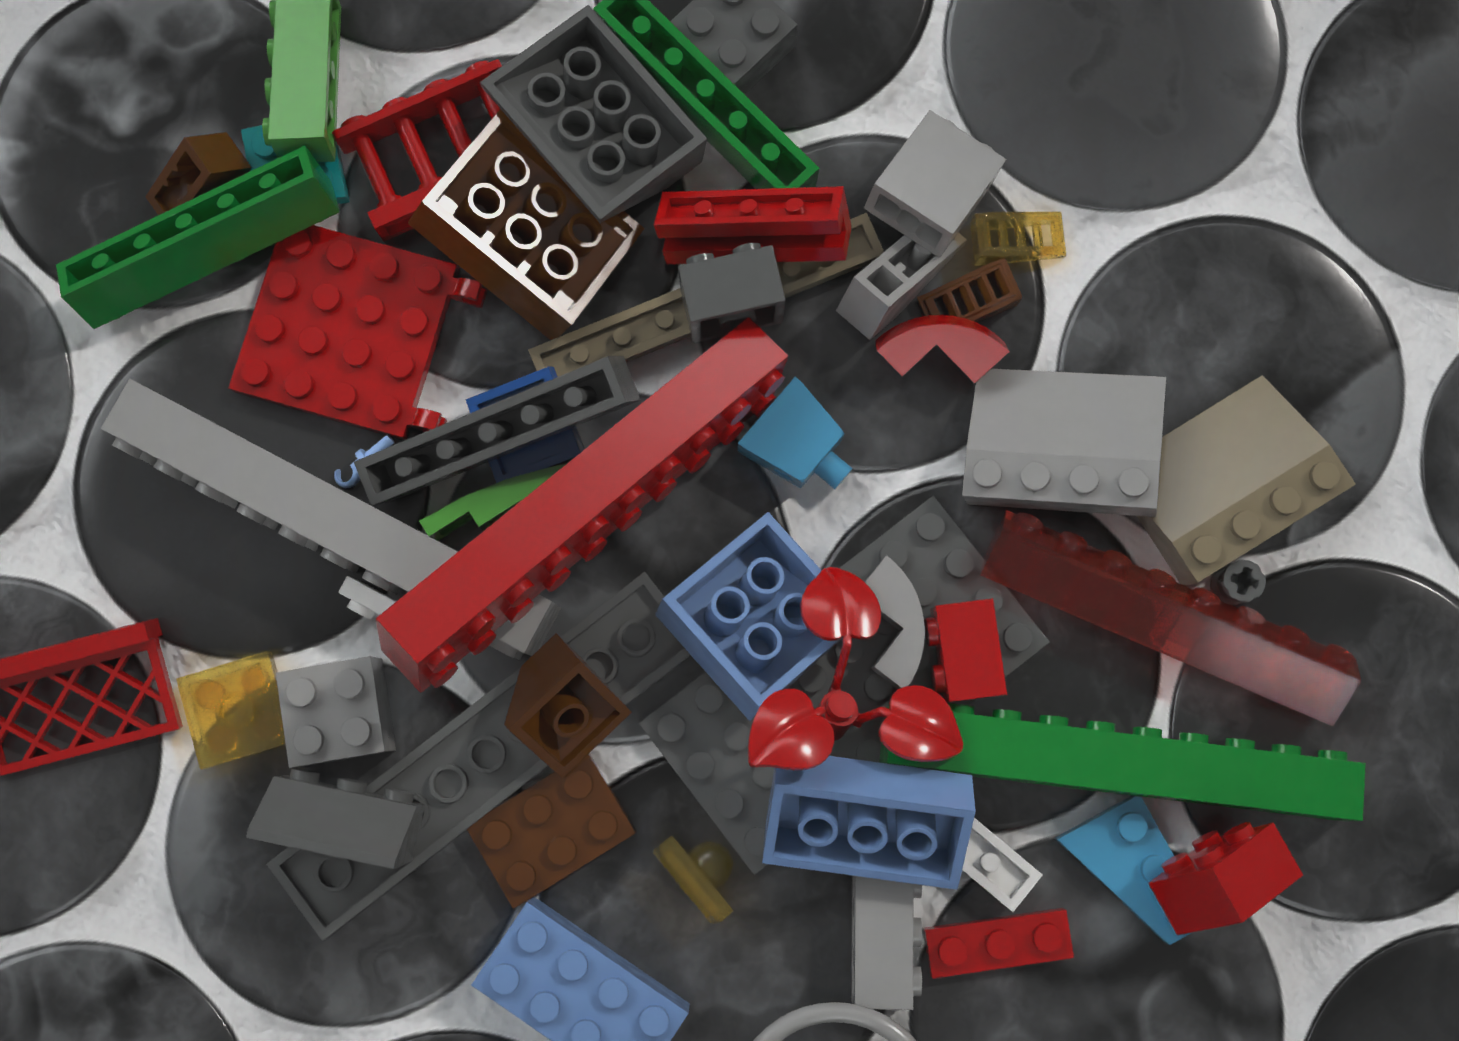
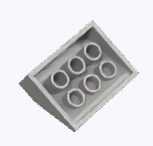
[962,369,1166,517]

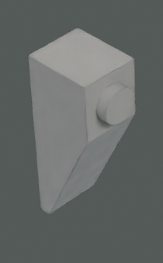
[836,232,967,340]

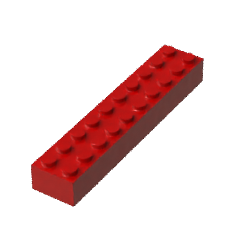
[376,317,788,693]

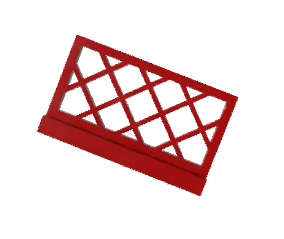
[0,618,183,776]

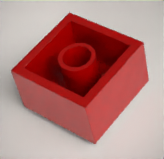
[1148,822,1303,935]

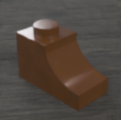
[145,132,252,215]

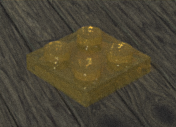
[176,651,286,770]

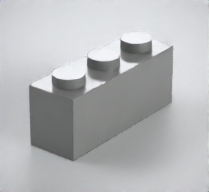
[851,876,922,1010]

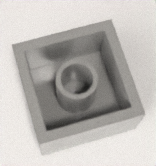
[276,656,396,768]

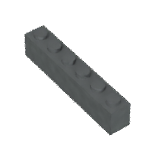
[354,356,641,506]

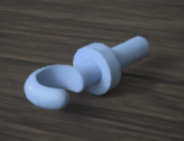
[334,434,395,488]

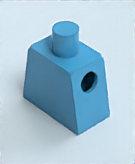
[738,377,853,489]

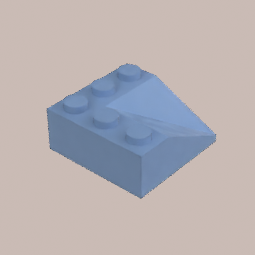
[655,512,842,721]

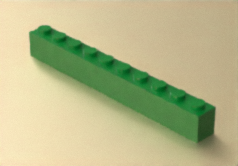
[879,703,1366,821]

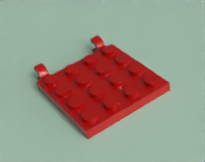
[228,225,487,440]

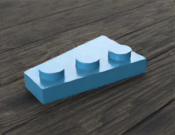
[1054,796,1193,945]

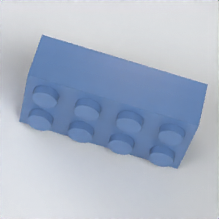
[762,756,976,890]
[471,897,690,1041]

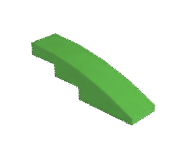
[419,464,566,541]

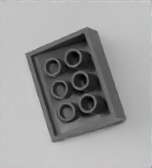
[480,5,707,223]

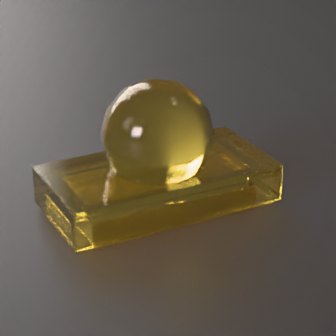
[653,836,733,924]

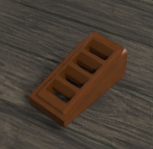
[916,257,1022,323]

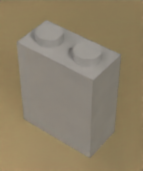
[864,110,1006,258]

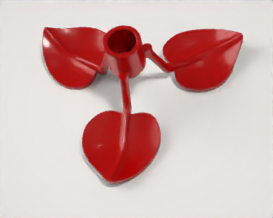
[748,567,963,771]

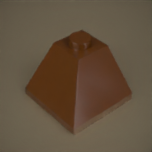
[504,633,632,779]

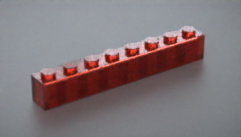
[980,510,1361,726]

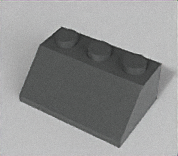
[246,768,425,869]

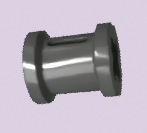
[1210,560,1266,606]

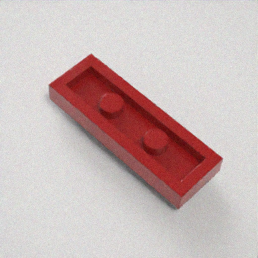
[923,908,1074,979]

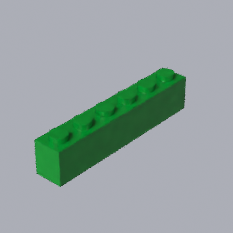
[593,0,820,189]
[56,145,340,329]

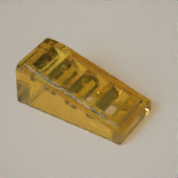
[970,212,1066,266]

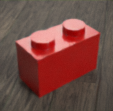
[924,598,1007,702]

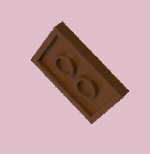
[467,753,637,909]

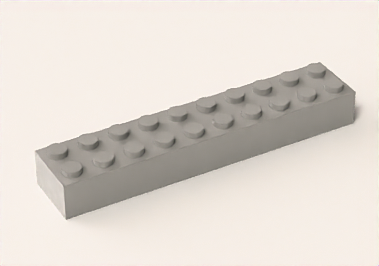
[101,379,561,660]

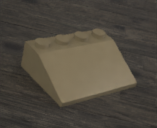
[1137,375,1356,587]

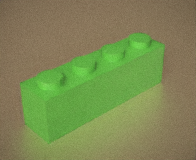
[262,0,341,162]

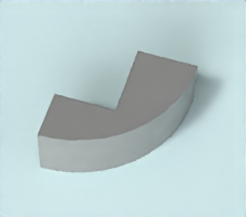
[865,555,925,689]

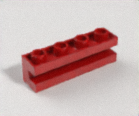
[654,186,852,264]

